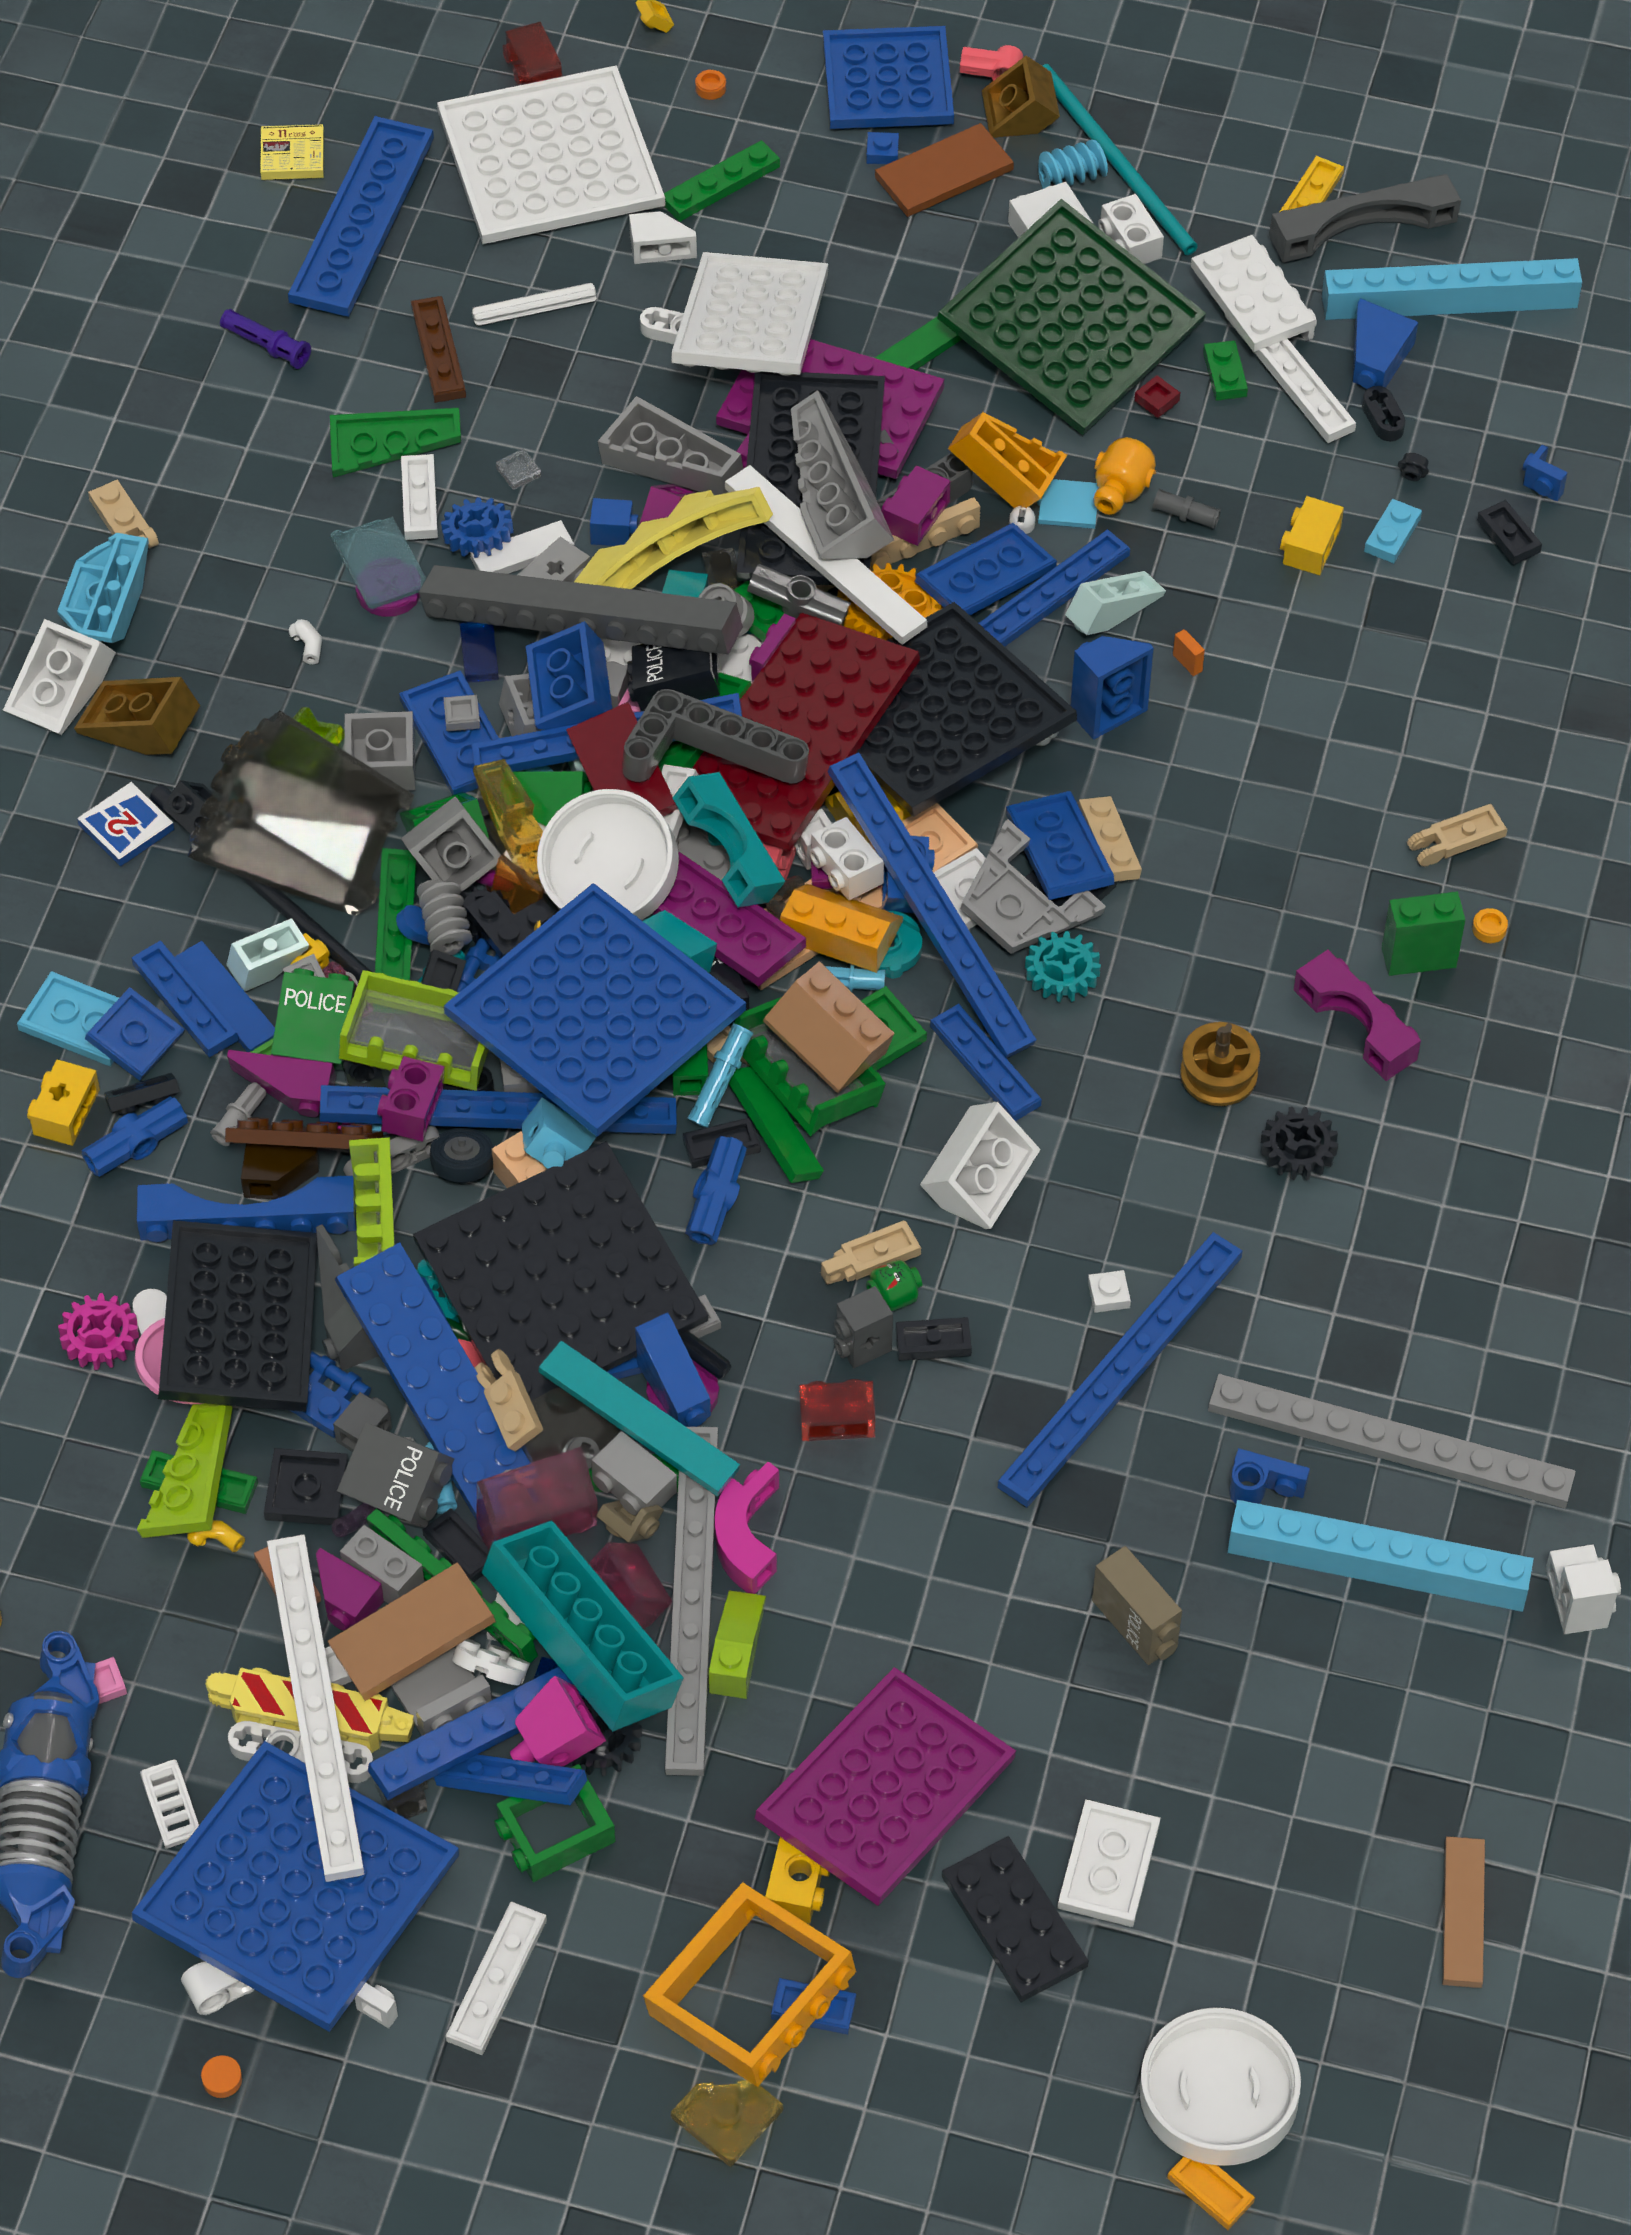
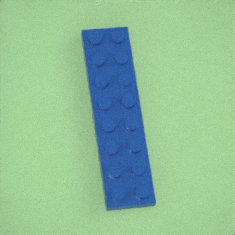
[288,116,434,317]
[335,1242,549,1533]

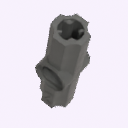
[747,564,851,626]

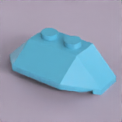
[57,533,149,643]

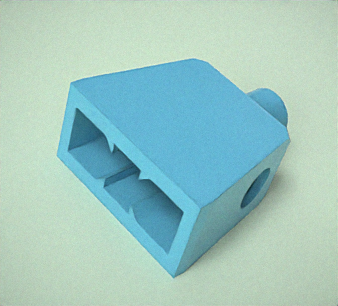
[522,1097,597,1169]

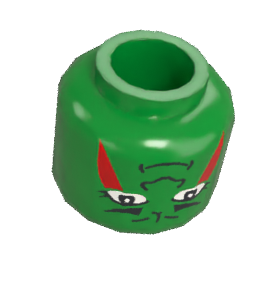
[866,1260,923,1312]

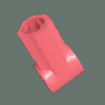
[960,45,1024,81]

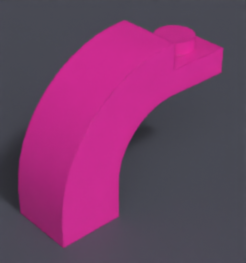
[715,1462,779,1594]

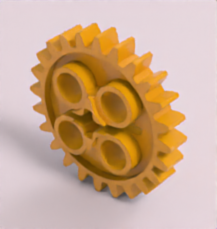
[837,563,944,640]

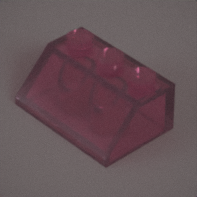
[477,1447,598,1551]

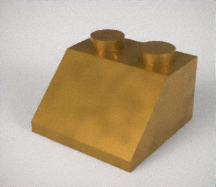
[982,55,1060,138]

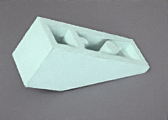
[1065,571,1166,635]

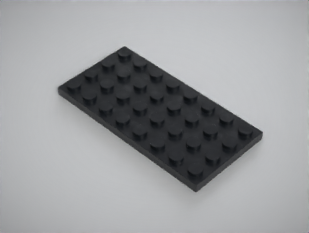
[737,371,885,586]

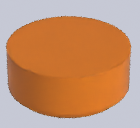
[695,70,726,100]
[201,2055,242,2098]

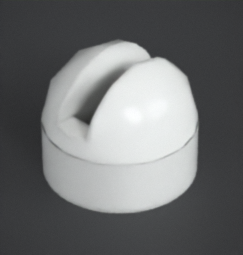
[1009,506,1035,534]

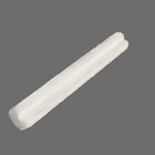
[472,283,596,326]

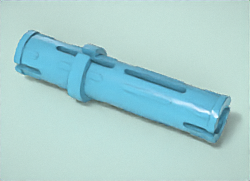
[687,1023,754,1128]

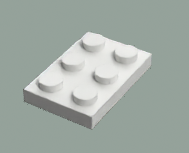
[1057,1799,1160,1927]

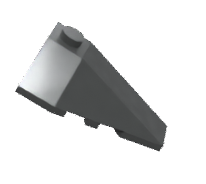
[316,1224,379,1370]

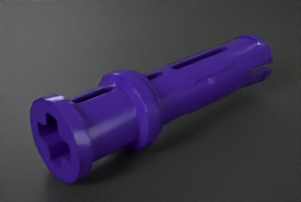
[220,309,311,369]

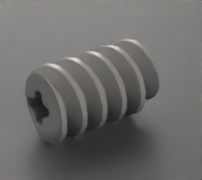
[417,879,473,955]

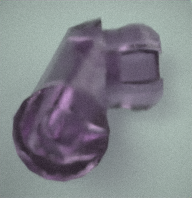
[332,1503,382,1537]

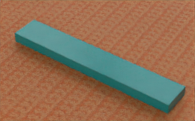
[538,1341,740,1497]

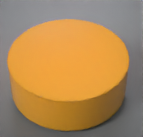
[1472,908,1508,943]

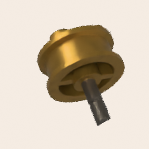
[1180,1022,1260,1106]

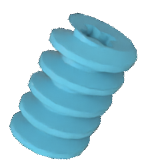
[1038,139,1108,189]

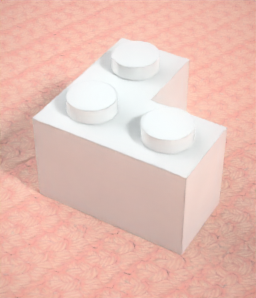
[1545,1544,1621,1634]

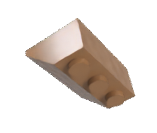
[763,961,895,1093]

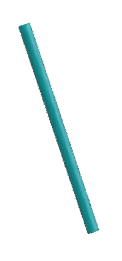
[1042,64,1198,255]

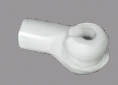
[289,619,322,665]

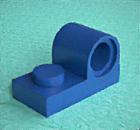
[1229,1448,1310,1504]

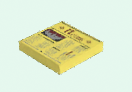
[260,124,324,180]

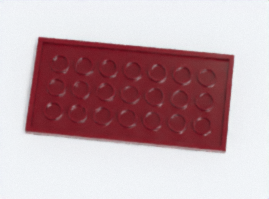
[692,613,920,851]

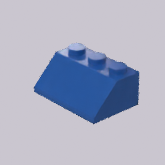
[526,621,612,730]
[1071,636,1154,740]

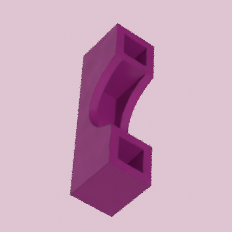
[1294,949,1421,1081]

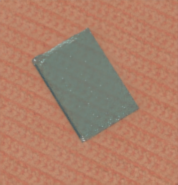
[330,517,427,609]

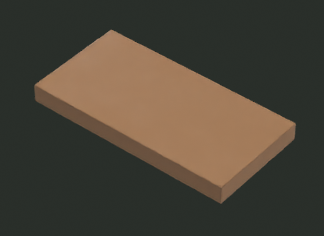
[328,1562,496,1701]

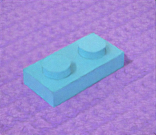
[1364,499,1422,564]

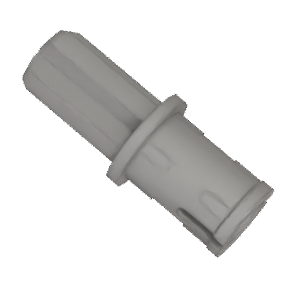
[210,1082,266,1146]

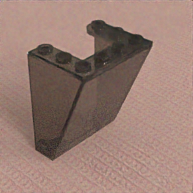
[188,710,414,916]

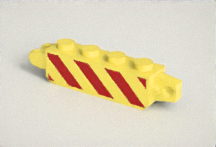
[205,1668,414,1753]

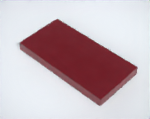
[566,702,678,816]

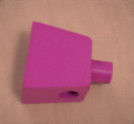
[510,1676,606,1767]

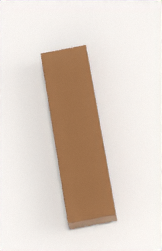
[1442,1836,1485,1988]

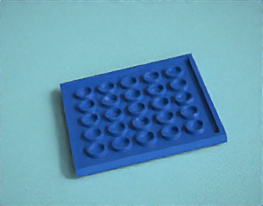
[444,883,746,1137]
[132,1741,459,2032]

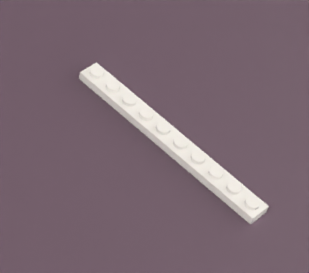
[267,1535,364,1882]

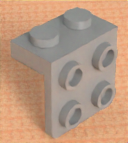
[391,1648,492,1736]

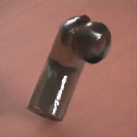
[766,875,805,920]

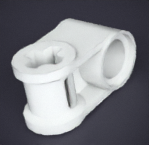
[181,1962,254,2015]

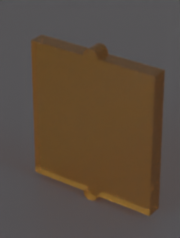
[491,854,544,914]

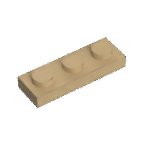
[1078,796,1142,882]

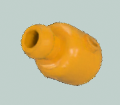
[1093,437,1156,515]

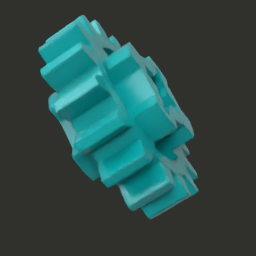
[1025,931,1101,1002]

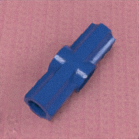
[81,1096,188,1177]
[685,1136,747,1245]

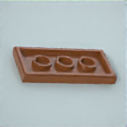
[875,123,1014,217]

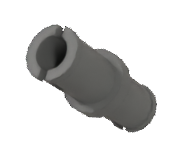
[1152,488,1221,529]

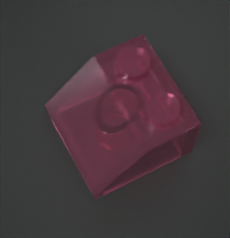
[588,1542,672,1629]

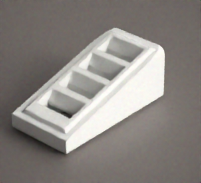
[140,1759,199,1849]

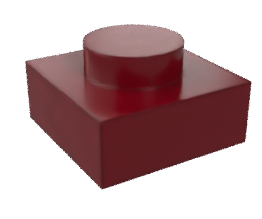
[1134,375,1181,418]

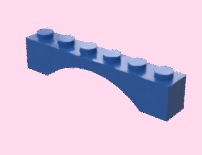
[137,1176,356,1242]

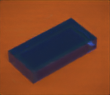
[460,622,499,682]

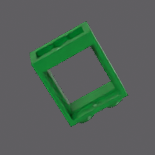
[494,1764,616,1882]

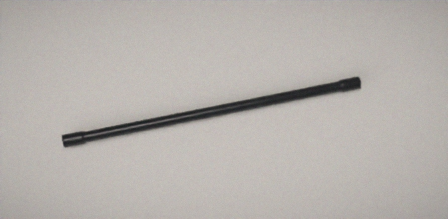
[150,784,473,1068]

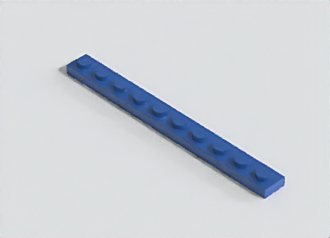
[828,752,1037,1058]
[320,1085,677,1134]
[998,1232,1243,1508]

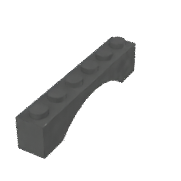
[1269,174,1461,262]

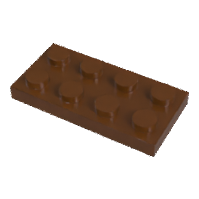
[225,1117,383,1149]

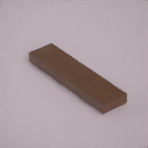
[411,296,466,403]

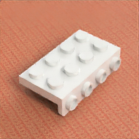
[1191,235,1317,352]

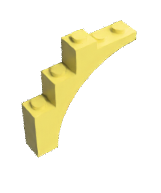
[574,487,773,589]

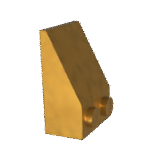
[74,677,200,755]

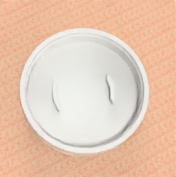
[537,789,679,920]
[1140,2008,1301,2166]

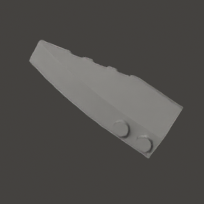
[791,390,894,559]

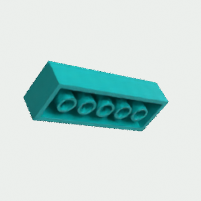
[482,1520,684,1732]

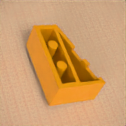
[948,412,1068,508]

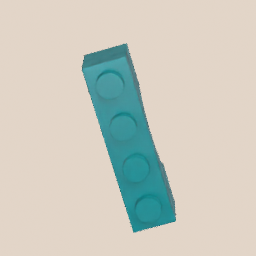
[672,772,785,908]

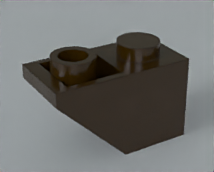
[241,1143,320,1200]

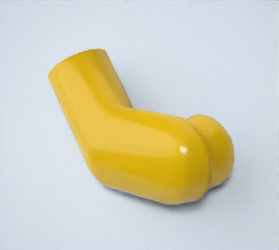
[187,1520,245,1552]

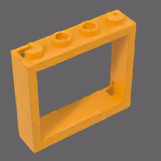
[643,1882,856,2087]

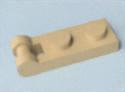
[88,479,159,549]

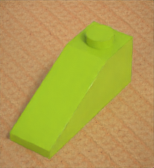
[709,1590,766,1699]

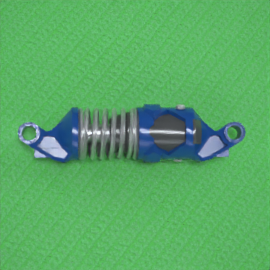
[0,1631,100,1978]

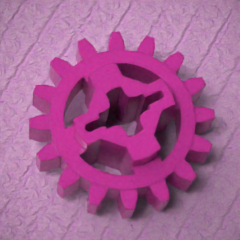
[58,1293,139,1370]

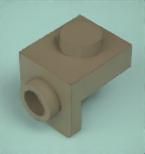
[596,1500,664,1543]

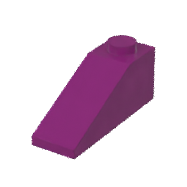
[227,1050,336,1117]

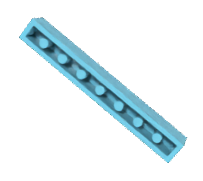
[1322,258,1582,320]
[1228,1500,1534,1612]

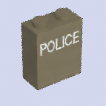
[1092,1546,1182,1665]

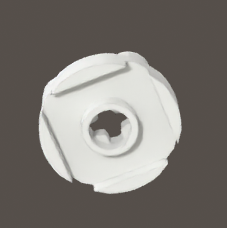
[452,1639,530,1685]

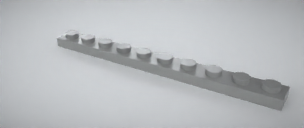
[1208,1374,1576,1509]
[665,1427,718,1776]

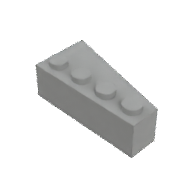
[598,396,743,495]

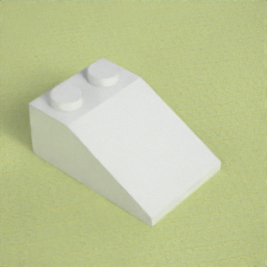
[3,619,116,735]

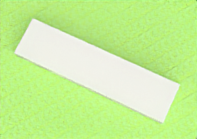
[446,1902,547,2055]

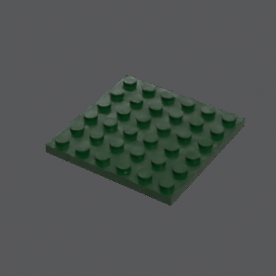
[937,199,1206,435]

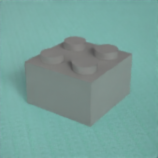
[344,711,415,793]
[401,796,504,891]

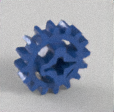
[441,497,514,558]

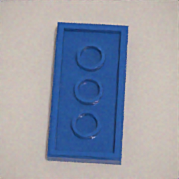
[915,523,1057,615]
[399,670,504,795]
[1006,791,1114,900]

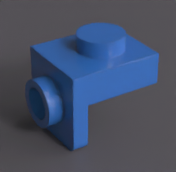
[1522,444,1568,502]

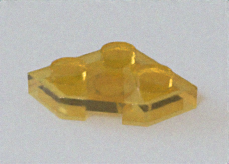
[671,2080,783,2167]

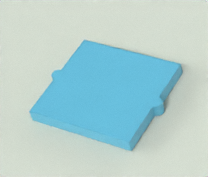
[1037,479,1098,529]

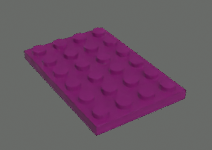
[716,339,944,479]
[755,1667,1016,1906]

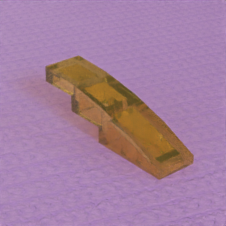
[473,759,543,888]

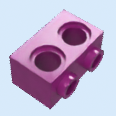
[377,1056,445,1142]

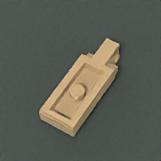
[821,1220,922,1285]

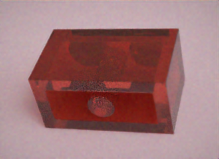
[503,22,562,85]
[799,1379,876,1441]

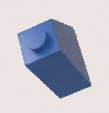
[1353,298,1418,389]
[635,1312,711,1427]

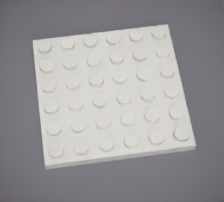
[437,65,665,244]

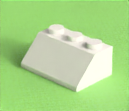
[920,1102,1041,1229]

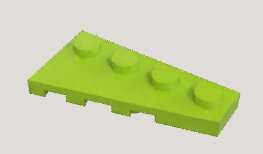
[137,1403,232,1538]

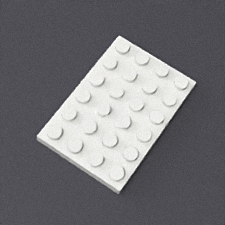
[672,252,828,376]

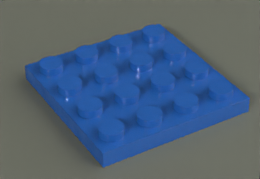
[823,26,954,129]

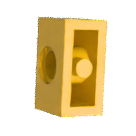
[765,1837,830,1924]

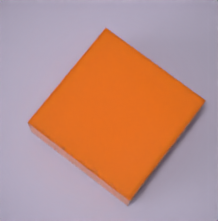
[1173,629,1205,676]

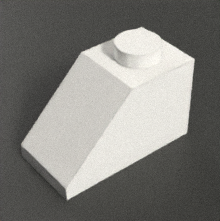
[629,211,697,264]

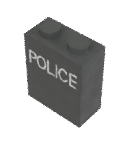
[337,1422,455,1527]

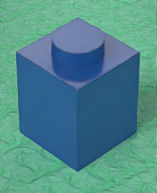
[590,498,639,546]

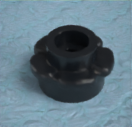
[1398,453,1429,481]

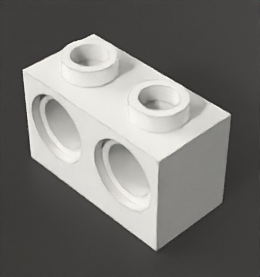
[1098,194,1164,264]
[809,817,884,901]

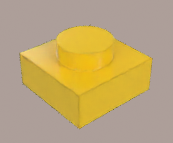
[635,0,674,33]

